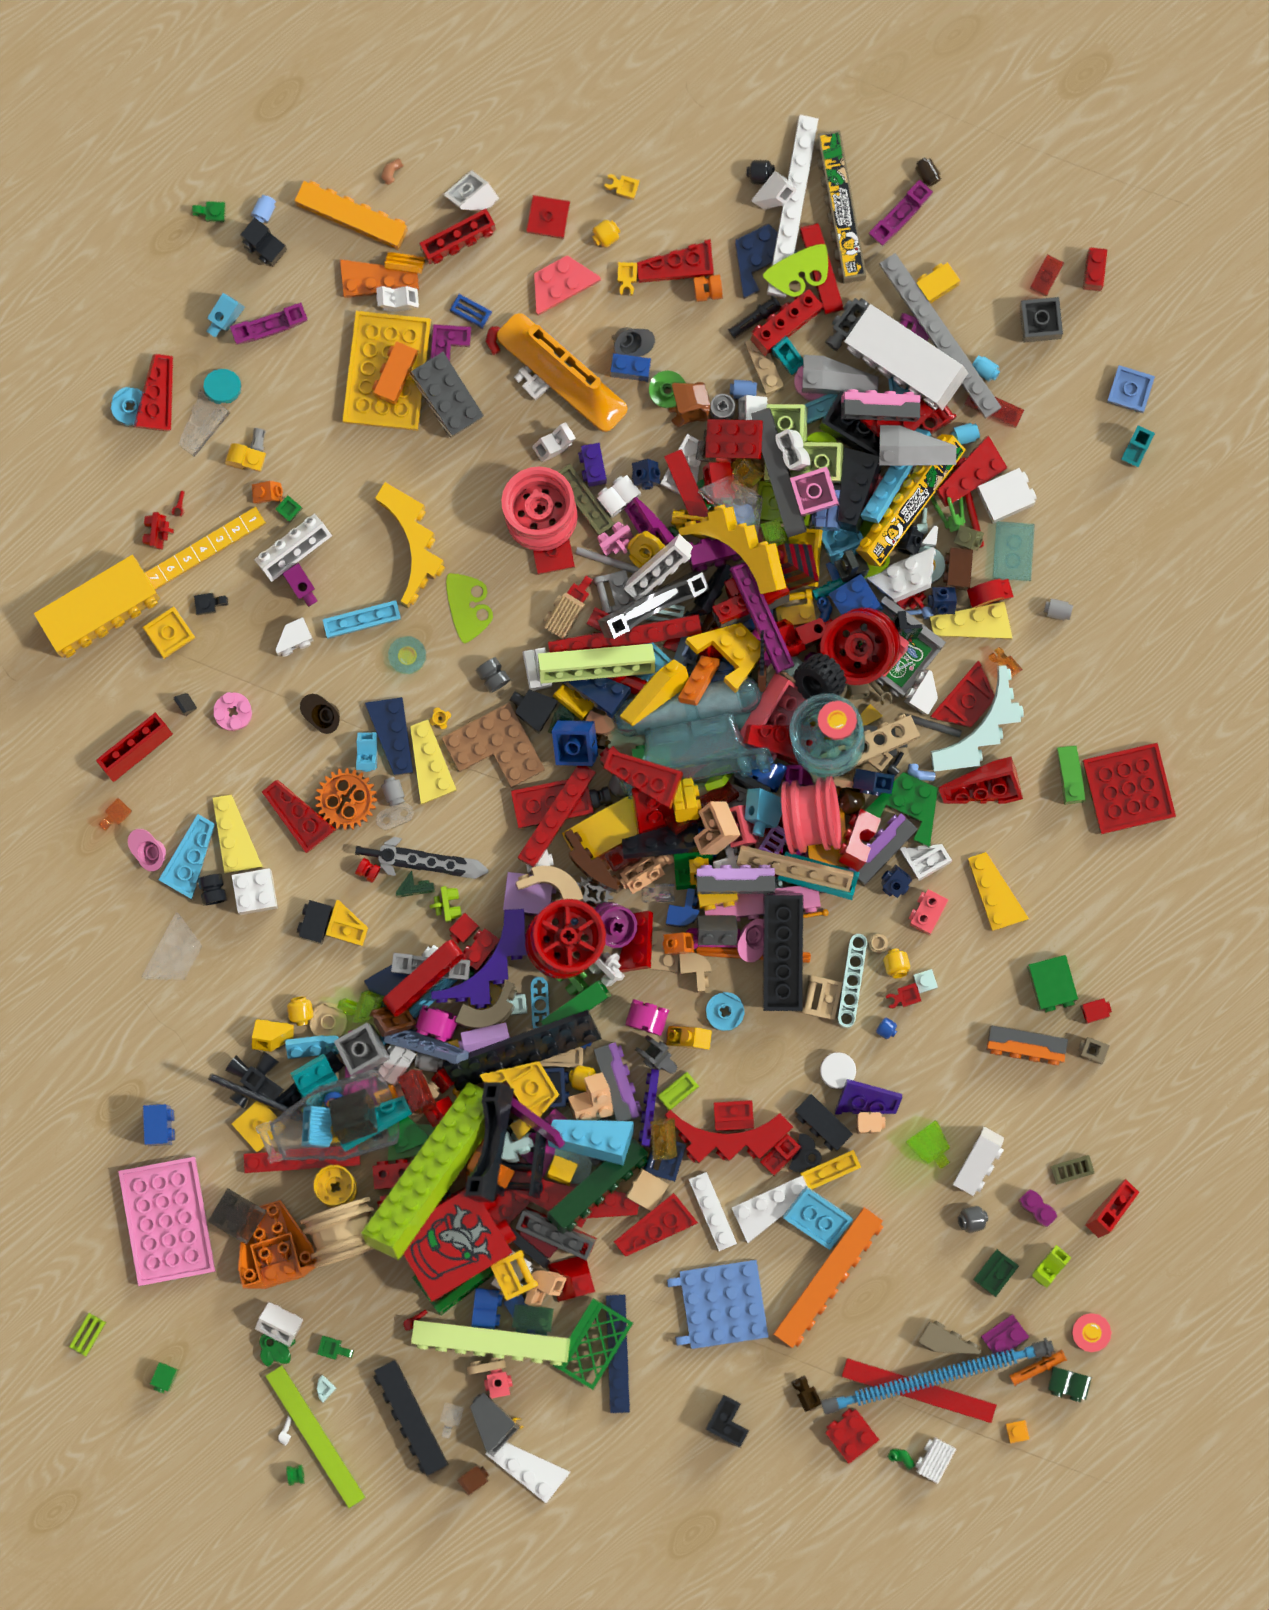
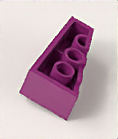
[689,525,764,572]

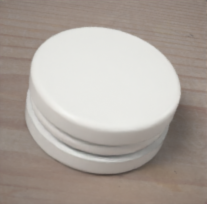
[820,1053,856,1089]

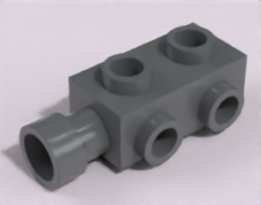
[825,298,870,351]

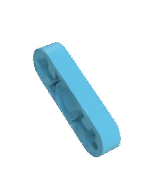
[531,977,550,1029]

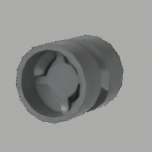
[476,657,510,693]

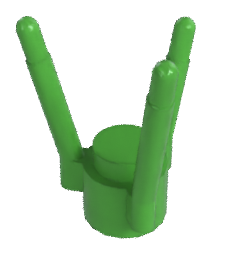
[930,496,966,532]

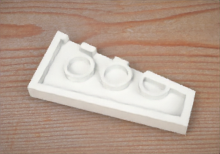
[732,1176,808,1243]
[485,1442,570,1503]

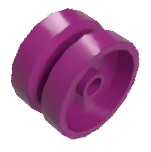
[594,902,637,948]

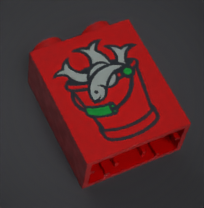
[403,1186,517,1301]

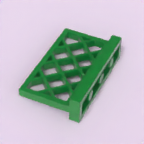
[412,1267,494,1316]
[552,1298,634,1390]

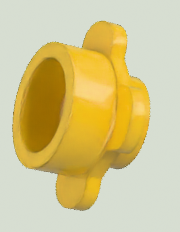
[429,707,451,729]

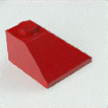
[548,1256,595,1302]

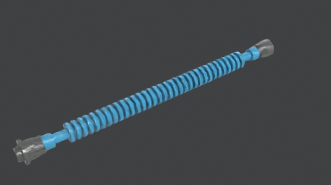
[821,1338,1054,1415]

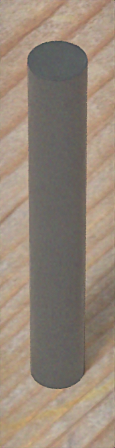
[906,714,962,738]

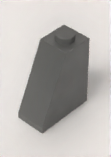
[470,1392,520,1456]

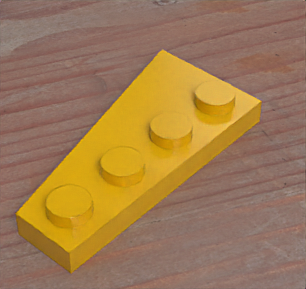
[968,852,1029,931]

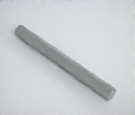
[576,547,640,573]

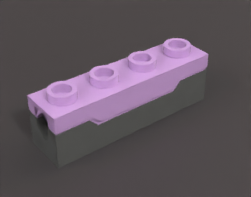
[697,865,775,894]

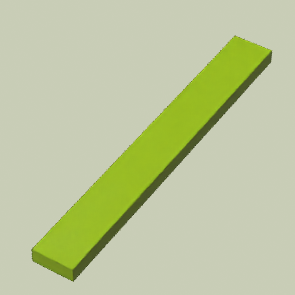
[266,1365,366,1508]

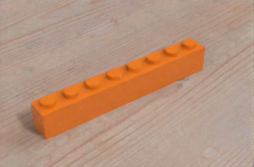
[773,1207,884,1348]

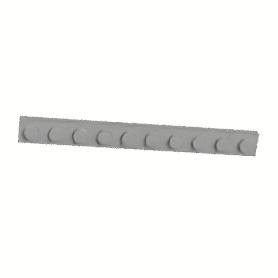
[879,253,1001,419]

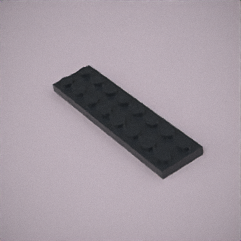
[443,1010,602,1091]

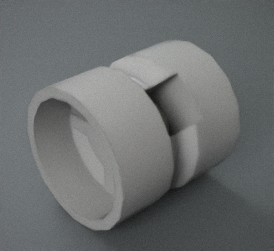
[710,394,735,420]

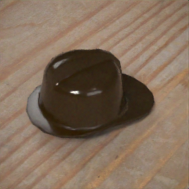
[300,693,340,734]

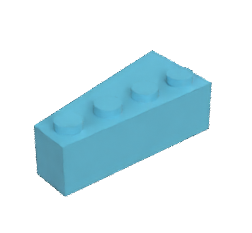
[548,1120,634,1165]

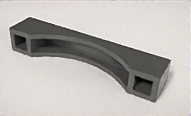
[598,571,709,639]

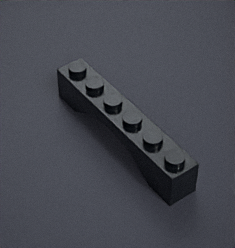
[465,1082,514,1202]

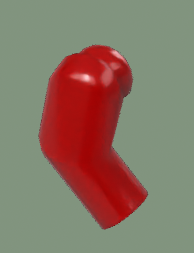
[485,326,501,355]

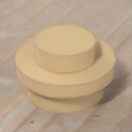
[869,934,888,953]

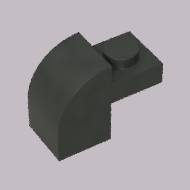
[834,550,869,582]

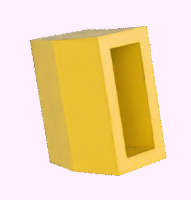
[547,1155,578,1186]

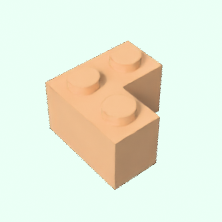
[694,802,741,855]
[568,1072,614,1121]

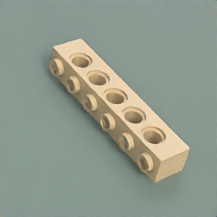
[805,714,920,785]

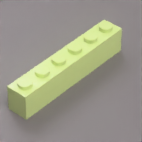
[538,644,655,684]

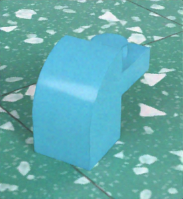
[356,732,377,772]

